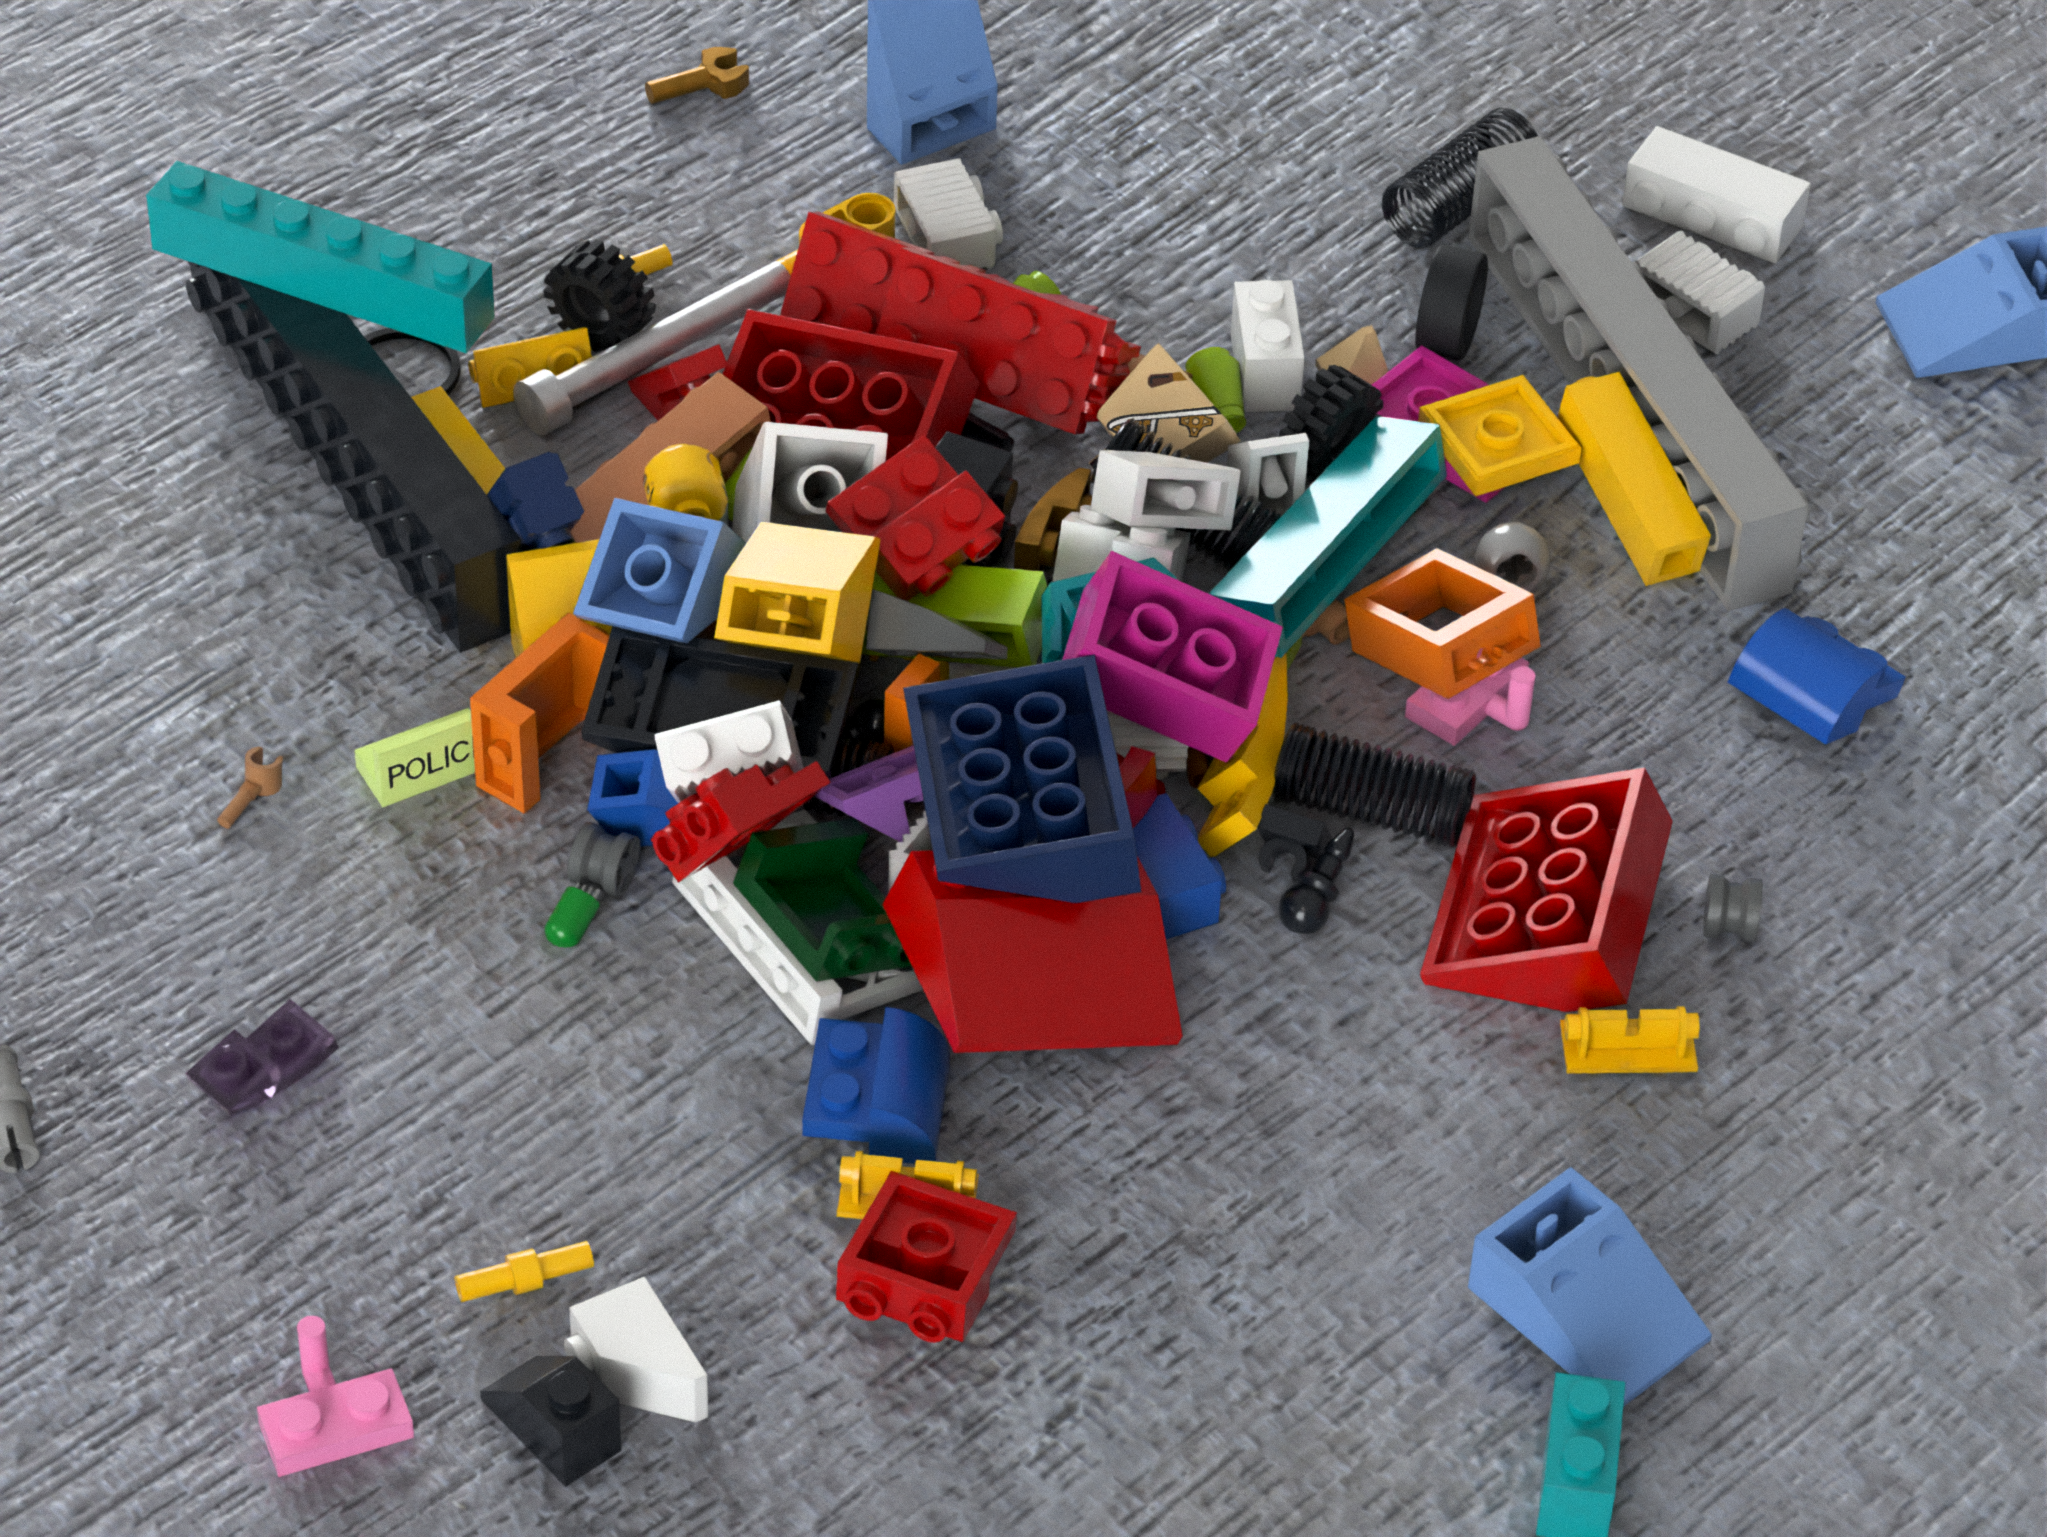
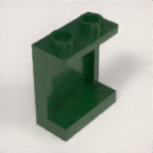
[733,818,912,982]

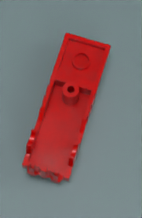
[780,211,1141,435]

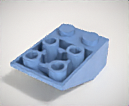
[867,0,998,165]
[1875,226,2047,378]
[1468,1167,1712,1406]

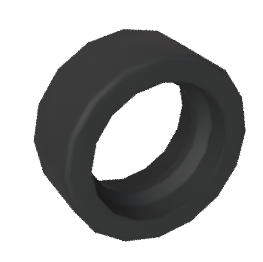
[1415,244,1488,361]

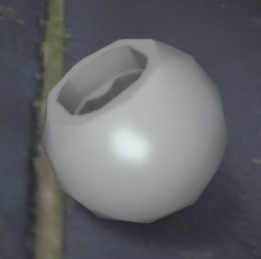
[1475,522,1551,593]

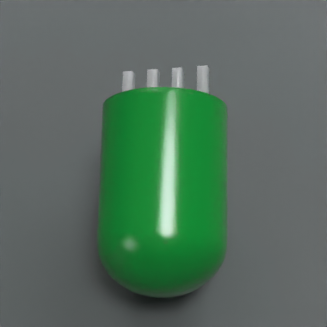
[544,882,600,948]

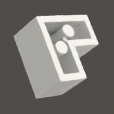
[1053,505,1190,582]

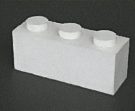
[1622,126,1811,264]

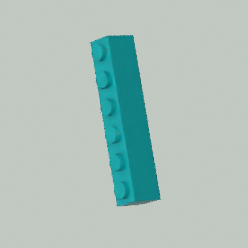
[146,160,495,354]
[1209,416,1447,658]

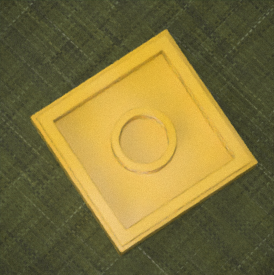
[1418,375,1582,497]

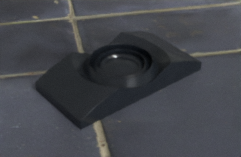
[581,626,860,779]

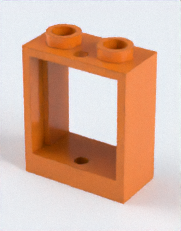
[1344,548,1541,699]

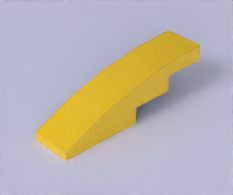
[1197,653,1288,857]

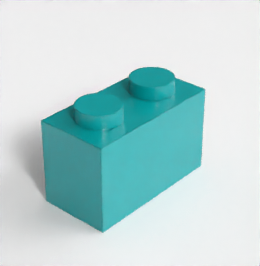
[1536,1372,1626,1537]

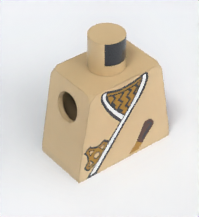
[1088,343,1241,470]

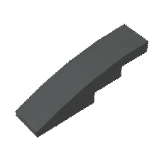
[865,589,1008,660]

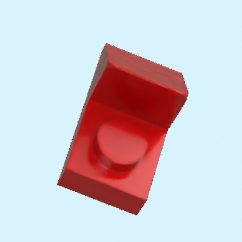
[627,344,728,421]

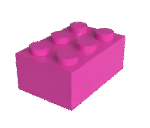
[1063,550,1283,763]

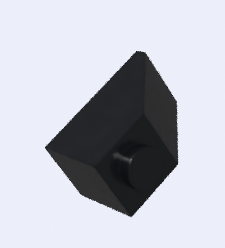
[480,1356,621,1487]

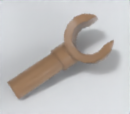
[1302,599,1350,645]
[217,746,283,829]

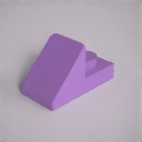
[815,745,924,842]

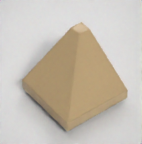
[1316,325,1388,385]

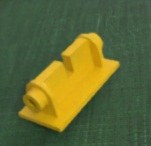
[468,327,592,408]
[1560,1006,1700,1074]
[836,1150,979,1219]

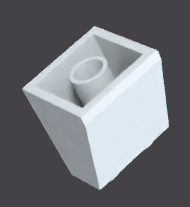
[732,422,888,543]

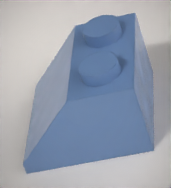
[573,498,746,643]

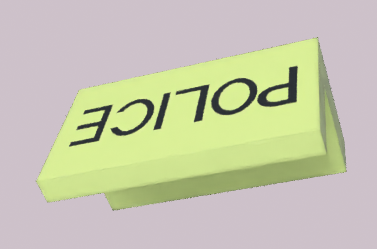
[355,708,475,808]

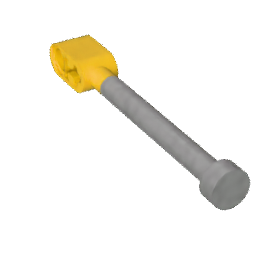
[513,193,895,436]

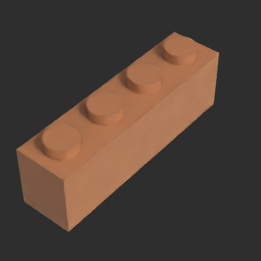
[570,371,771,544]

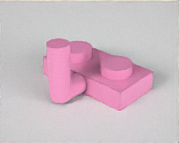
[1405,648,1536,746]
[257,1316,414,1477]

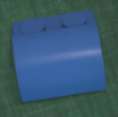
[1728,608,1906,745]
[802,1007,950,1164]

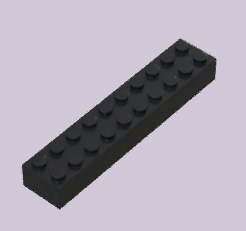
[186,261,522,653]

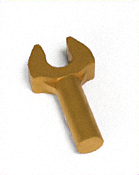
[645,47,749,104]

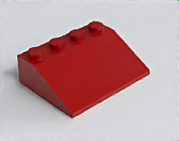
[722,309,980,461]
[1420,767,1673,1012]
[882,850,1183,1053]

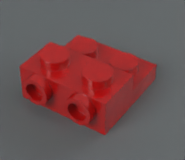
[825,435,1005,601]
[650,761,831,883]
[836,1171,1017,1343]

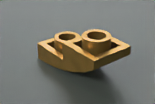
[1014,467,1093,571]

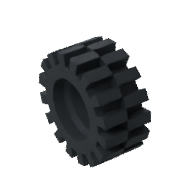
[543,240,656,352]
[1279,365,1383,478]

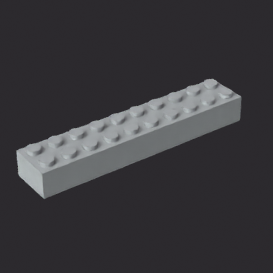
[1468,136,1810,611]

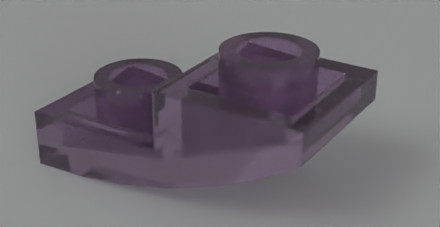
[185,999,339,1117]

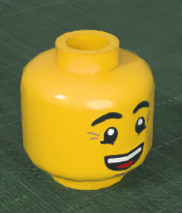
[643,444,728,521]

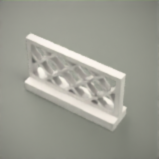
[672,810,923,1045]

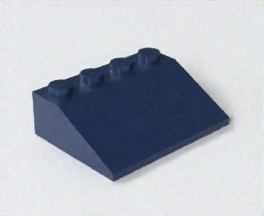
[903,655,1141,903]

